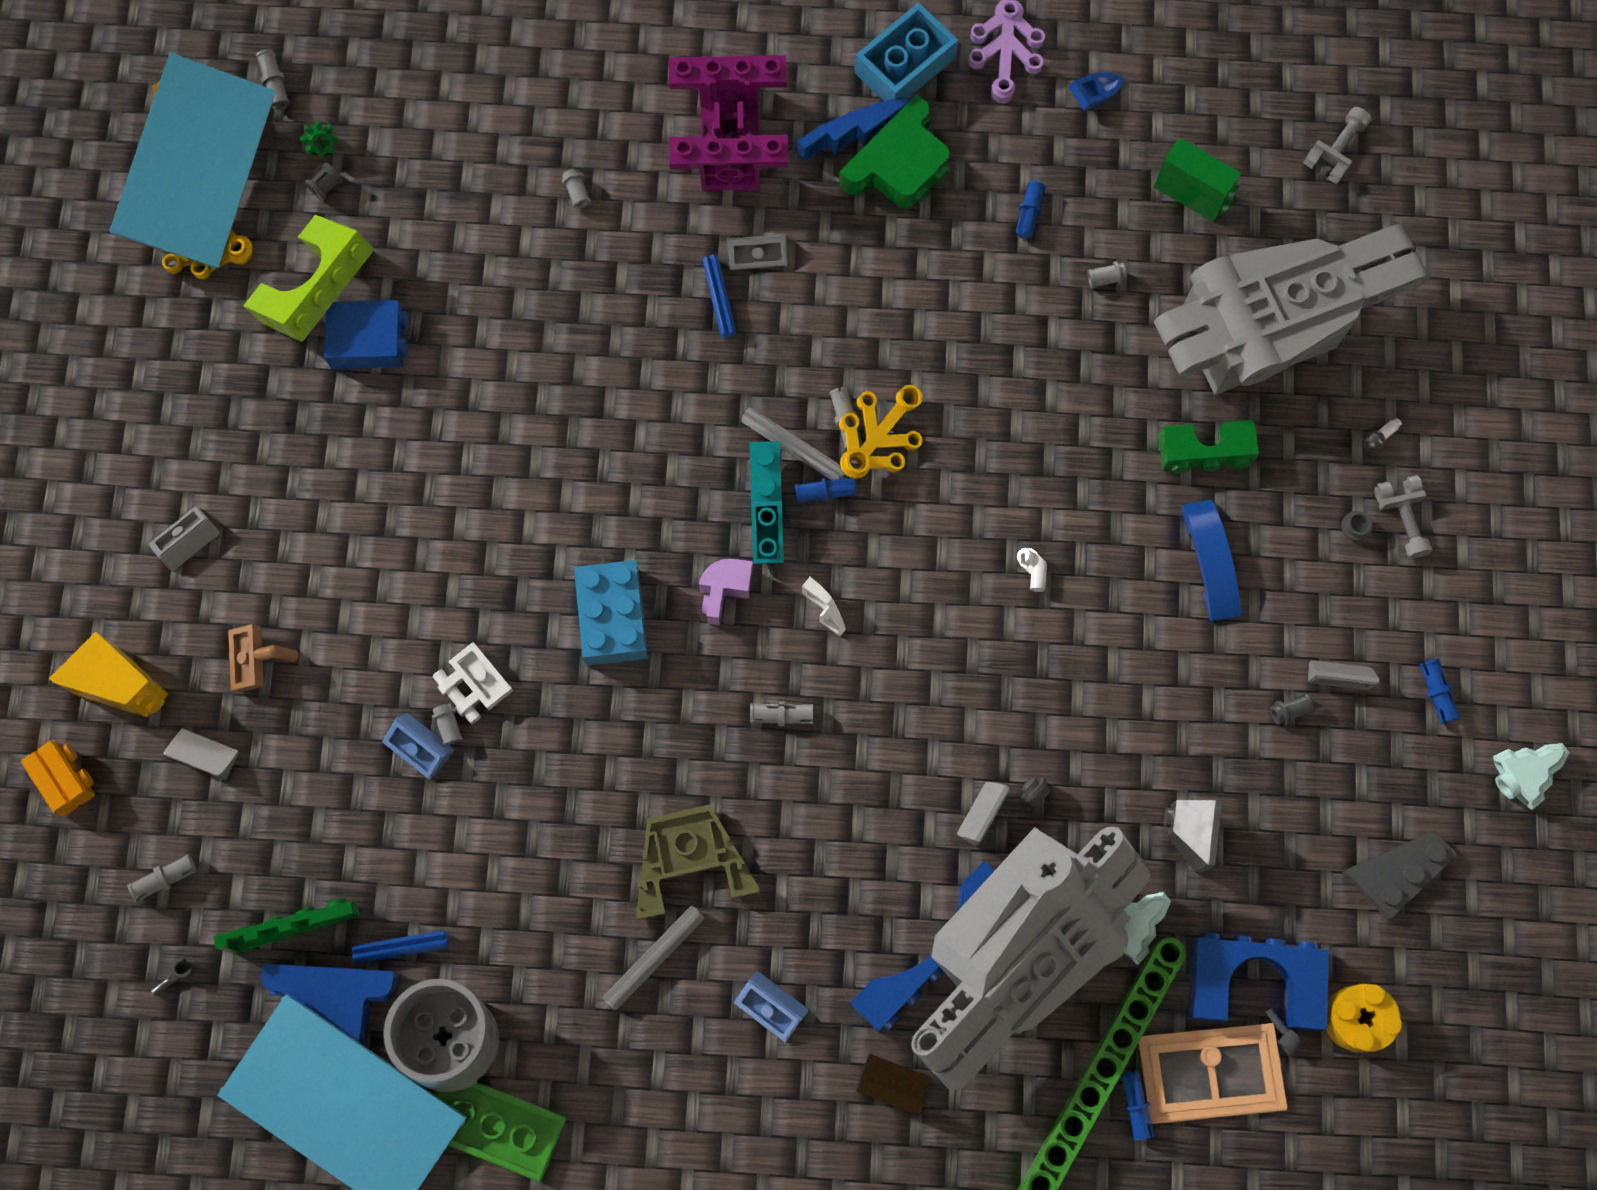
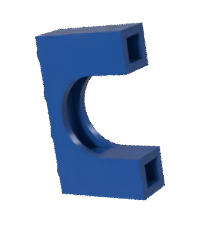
[1188,933,1329,1031]

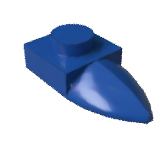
[1069,72,1124,111]

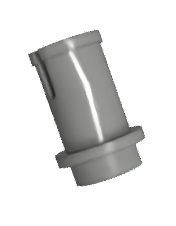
[562,169,591,209]
[1087,261,1127,289]
[432,703,463,746]

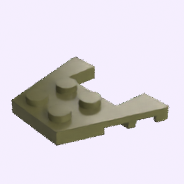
[636,804,760,921]

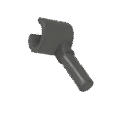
[151,958,194,996]
[1266,1008,1300,1055]

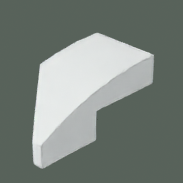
[802,577,846,637]

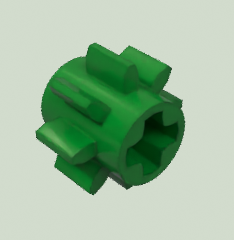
[300,119,339,159]

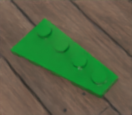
[213,898,360,954]

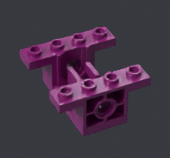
[669,55,788,191]

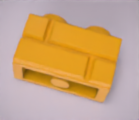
[21,740,95,817]

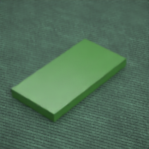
[435,1082,567,1182]

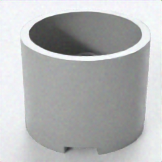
[384,979,499,1093]

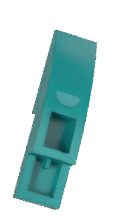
[749,441,784,564]

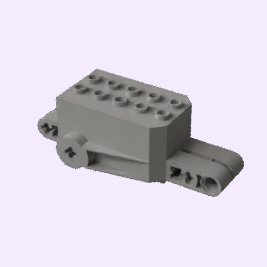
[1154,224,1430,395]
[911,826,1151,1090]

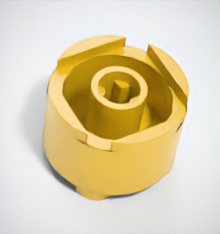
[1326,984,1402,1052]

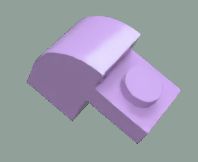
[699,559,753,625]

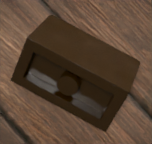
[856,1054,930,1115]

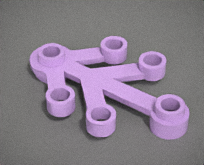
[968,0,1045,104]

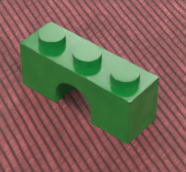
[1158,420,1259,473]

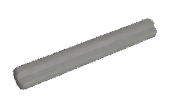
[742,408,845,480]
[603,906,704,1010]

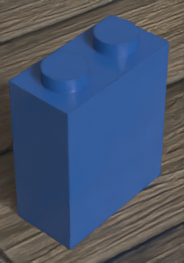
[324,300,409,369]

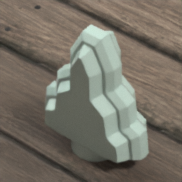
[1493,743,1570,810]
[1123,892,1171,965]

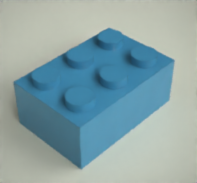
[854,2,958,101]
[574,560,648,666]

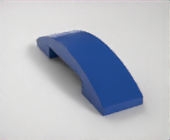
[1181,500,1242,622]

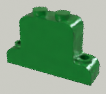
[839,94,950,208]

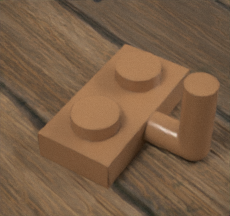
[228,624,299,692]

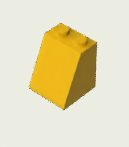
[49,632,169,717]

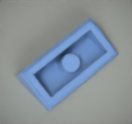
[382,713,454,780]
[734,971,808,1043]

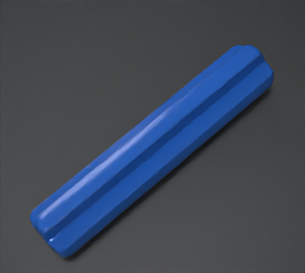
[703,254,736,339]
[352,931,449,963]

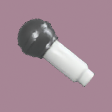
[1363,418,1402,452]

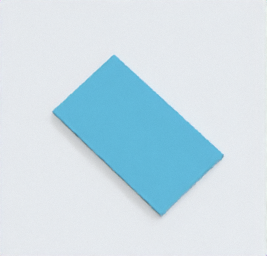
[109,52,276,269]
[217,993,467,1190]

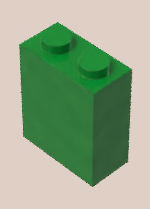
[1154,137,1241,222]

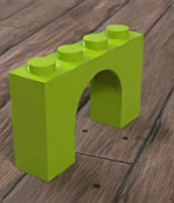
[243,215,375,342]

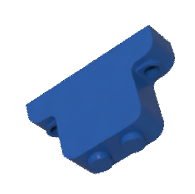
[261,964,400,1046]

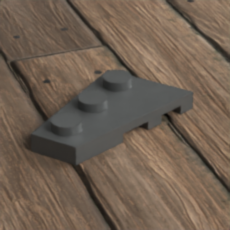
[1342,831,1458,920]

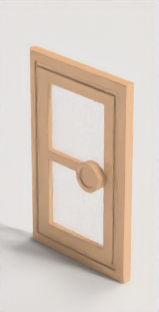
[1138,1023,1287,1124]

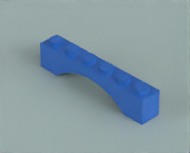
[849,861,995,1032]

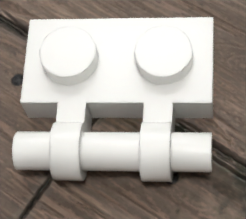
[433,642,513,724]

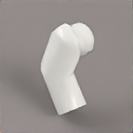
[1017,548,1047,592]

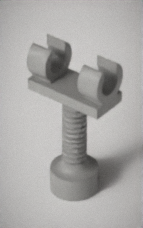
[1303,107,1372,184]
[1374,475,1433,559]

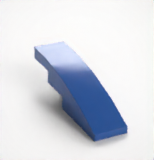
[797,97,910,163]

